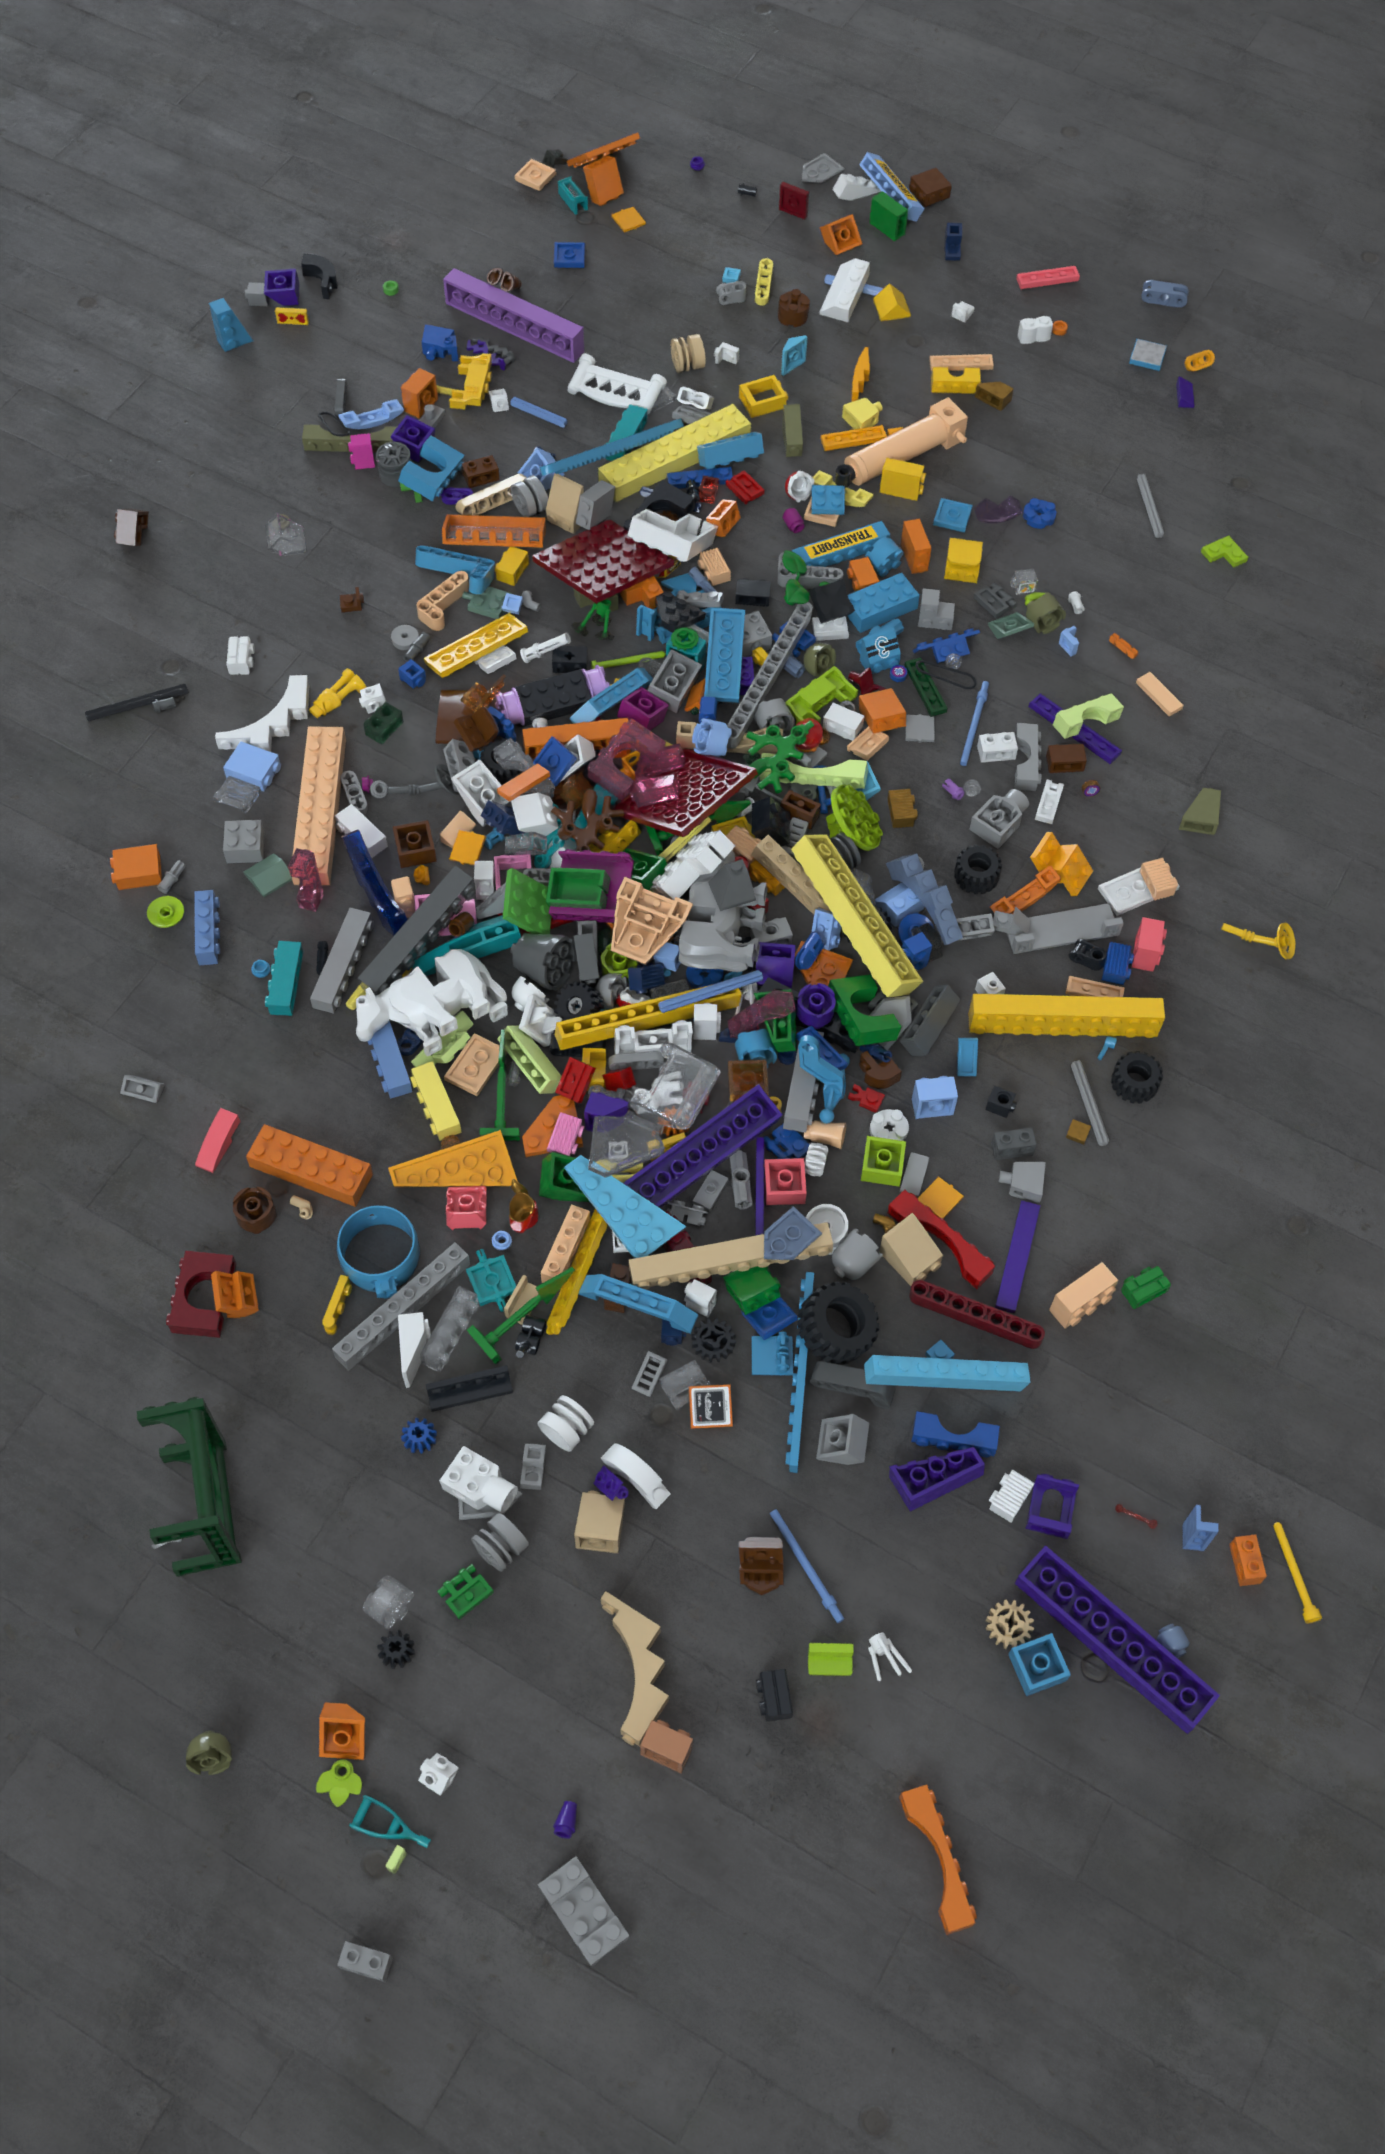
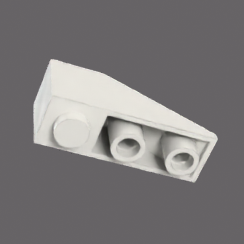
[833,174,881,201]

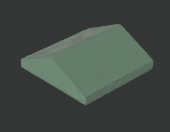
[988,612,1034,639]
[243,853,292,897]

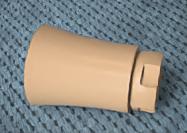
[803,1120,846,1149]

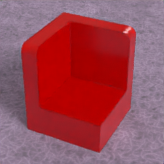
[602,1067,636,1093]

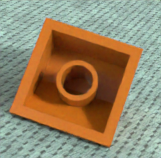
[820,214,862,255]

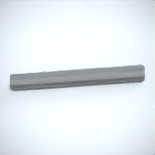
[1137,474,1164,538]
[1071,1060,1109,1146]

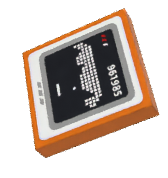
[689,1384,733,1429]

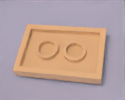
[444,1033,507,1096]

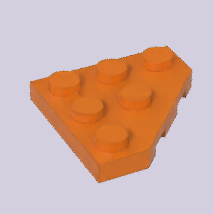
[794,941,853,986]
[522,1095,583,1157]

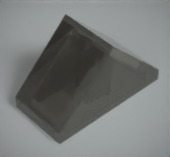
[911,923,943,963]

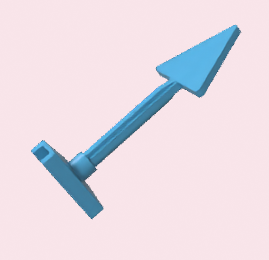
[636,573,696,641]

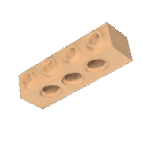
[541,1204,590,1289]

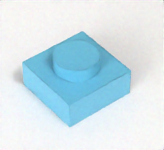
[722,267,741,283]

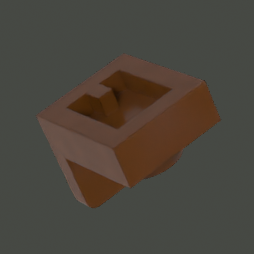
[339,587,364,613]

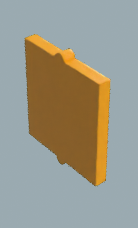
[612,207,646,232]
[449,830,486,866]
[918,1176,964,1219]

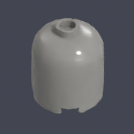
[832,1229,883,1280]

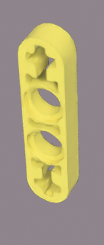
[755,258,773,305]

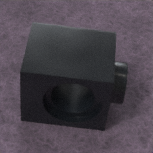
[985,1085,1017,1118]

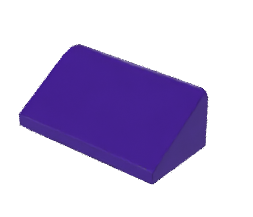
[1176,377,1194,408]

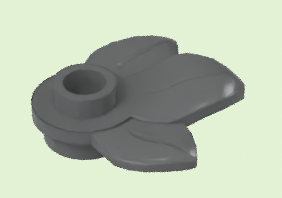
[784,783,818,801]

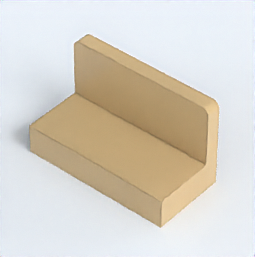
[504,1275,538,1325]

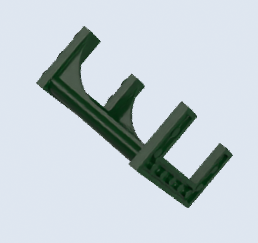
[136,1397,242,1577]

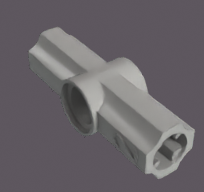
[729,1150,752,1209]

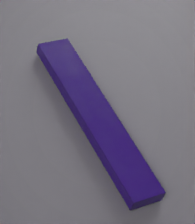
[1029,693,1122,764]
[755,1137,764,1236]
[995,1200,1040,1313]

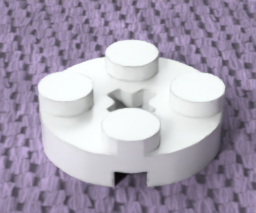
[870,1109,909,1141]

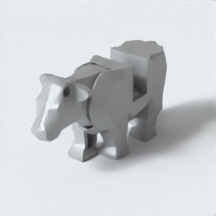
[679,850,767,972]

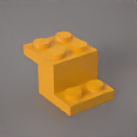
[1030,832,1093,896]

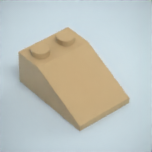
[546,474,584,534]

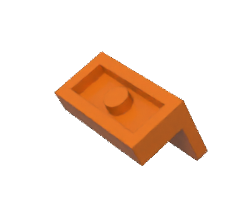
[684,678,706,712]

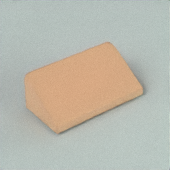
[440,810,476,849]

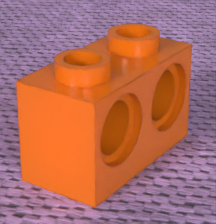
[706,499,741,537]
[1229,1535,1267,1586]

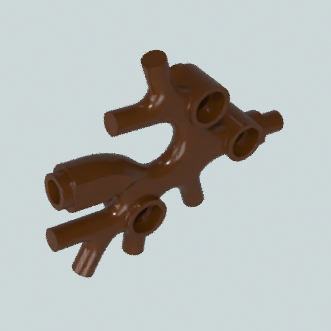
[550,790,624,852]

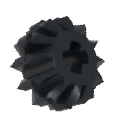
[377,1630,415,1669]

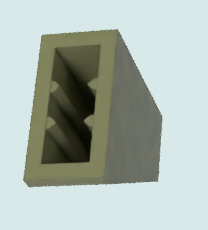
[782,404,803,457]
[1179,788,1221,835]

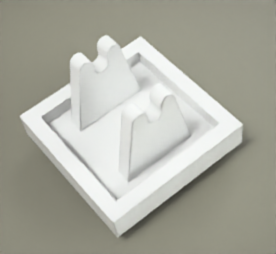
[519,995,562,1047]

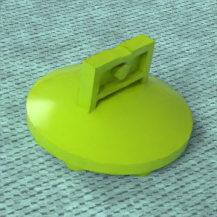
[826,784,883,851]

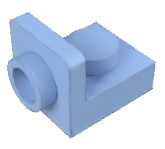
[1059,626,1079,656]

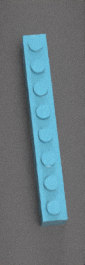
[864,1355,1031,1391]

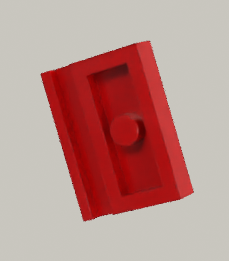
[726,470,764,504]
[555,1057,596,1104]

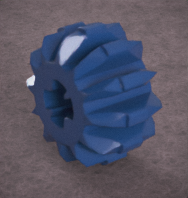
[401,1417,437,1454]

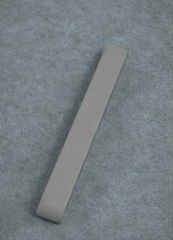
[727,602,813,749]

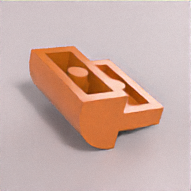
[211,1271,259,1318]

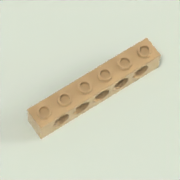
[751,835,831,914]

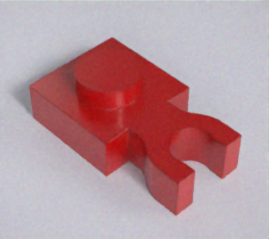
[848,1084,885,1113]

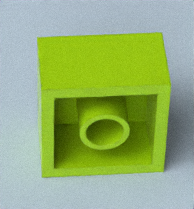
[861,1136,906,1187]

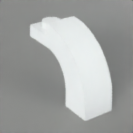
[601,1443,670,1509]

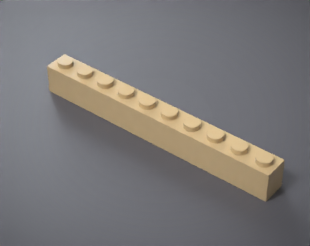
[629,1222,833,1290]

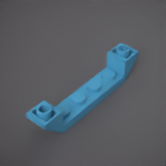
[570,668,653,724]
[579,1274,698,1334]

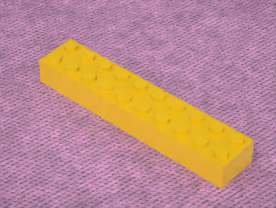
[968,994,1165,1038]

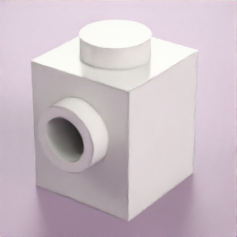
[975,972,1006,994]

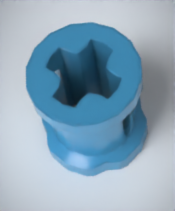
[484,827,505,850]

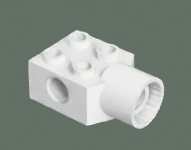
[440,1446,518,1513]

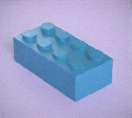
[847,572,919,633]

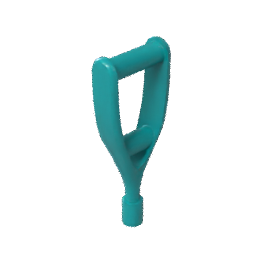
[349,1795,431,1848]

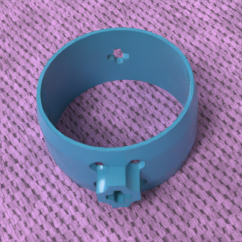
[337,1205,420,1299]

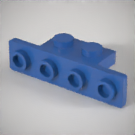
[913,628,980,663]

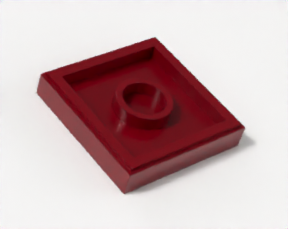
[779,182,809,220]

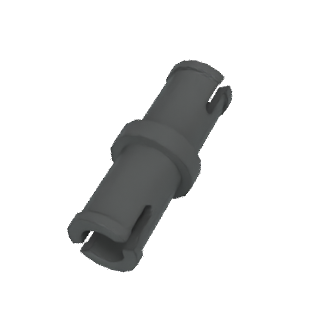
[403,632,431,662]

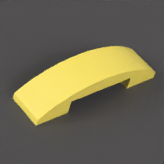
[812,470,874,507]

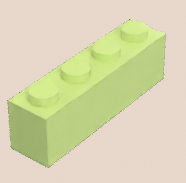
[497,1026,562,1094]

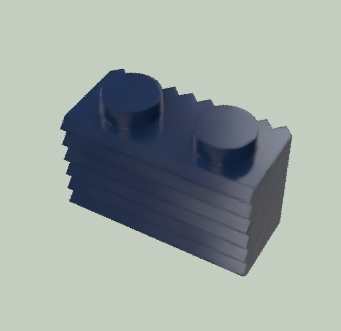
[628,963,666,994]

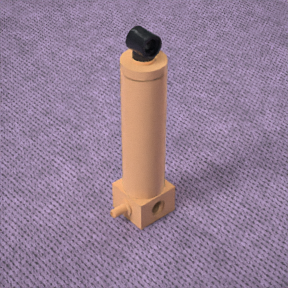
[835,397,968,488]

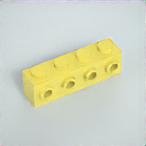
[410,1061,462,1141]

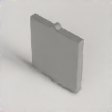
[905,714,934,743]

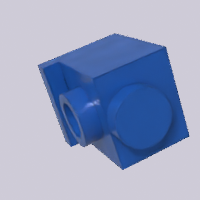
[398,659,426,689]

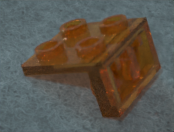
[460,674,506,712]

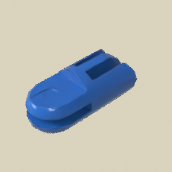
[795,932,825,970]

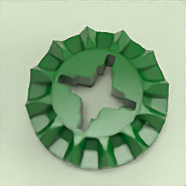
[671,627,699,651]

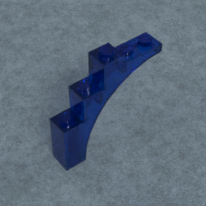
[341,829,408,936]

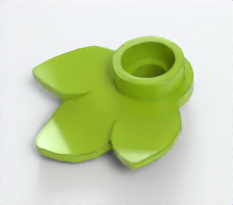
[316,1759,362,1807]

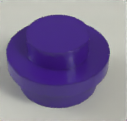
[690,156,705,171]

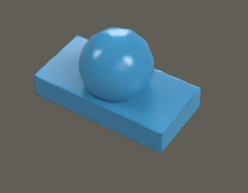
[957,1038,978,1076]

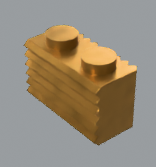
[887,789,918,828]

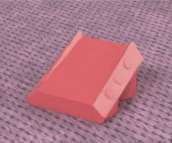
[446,1186,487,1230]

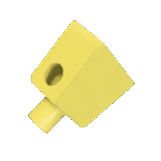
[842,398,882,430]

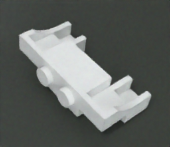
[614,1020,693,1055]

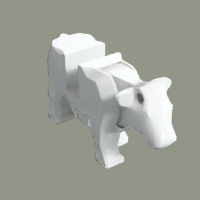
[356,949,508,1056]

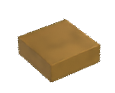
[1066,1119,1091,1145]

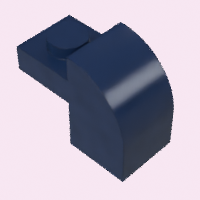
[944,223,962,261]

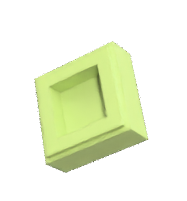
[385,1845,407,1874]

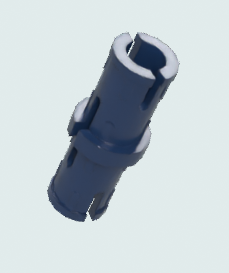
[860,1044,892,1063]

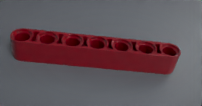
[909,1280,1045,1349]

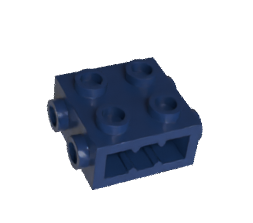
[480,800,529,839]

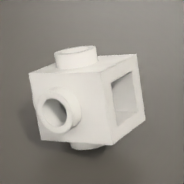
[359,684,388,714]
[418,1753,459,1796]

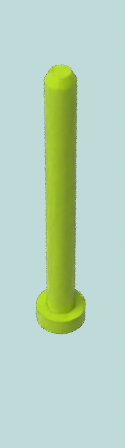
[591,651,666,669]

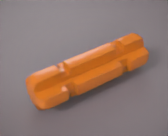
[1109,633,1139,659]

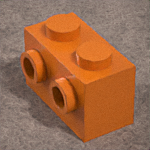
[847,557,879,591]

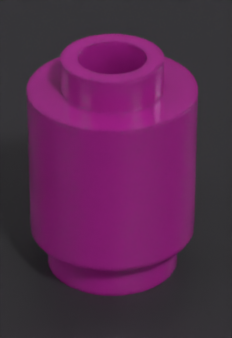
[782,508,805,533]

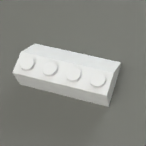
[819,258,870,322]

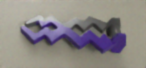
[467,337,515,371]

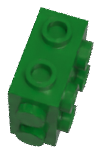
[723,1266,781,1315]

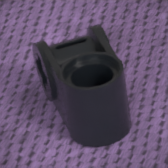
[1068,939,1107,971]

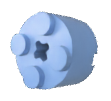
[692,718,731,757]

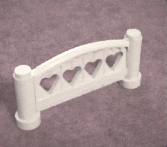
[568,353,667,414]

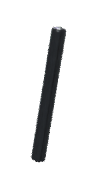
[85,684,188,721]

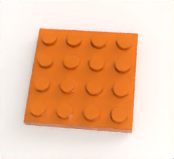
[566,133,640,168]

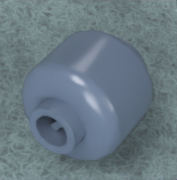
[1157,1624,1190,1658]

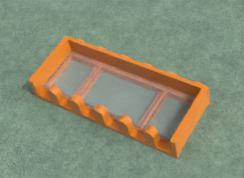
[442,514,546,548]

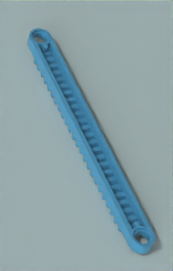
[539,418,684,476]

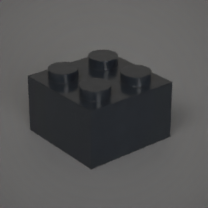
[752,796,791,847]

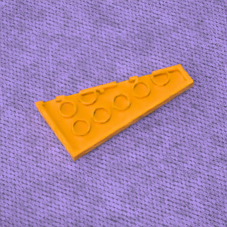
[388,1130,518,1187]

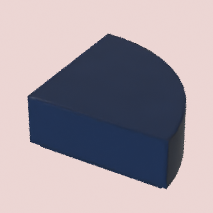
[719,1024,739,1043]

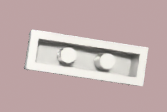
[335,804,388,859]

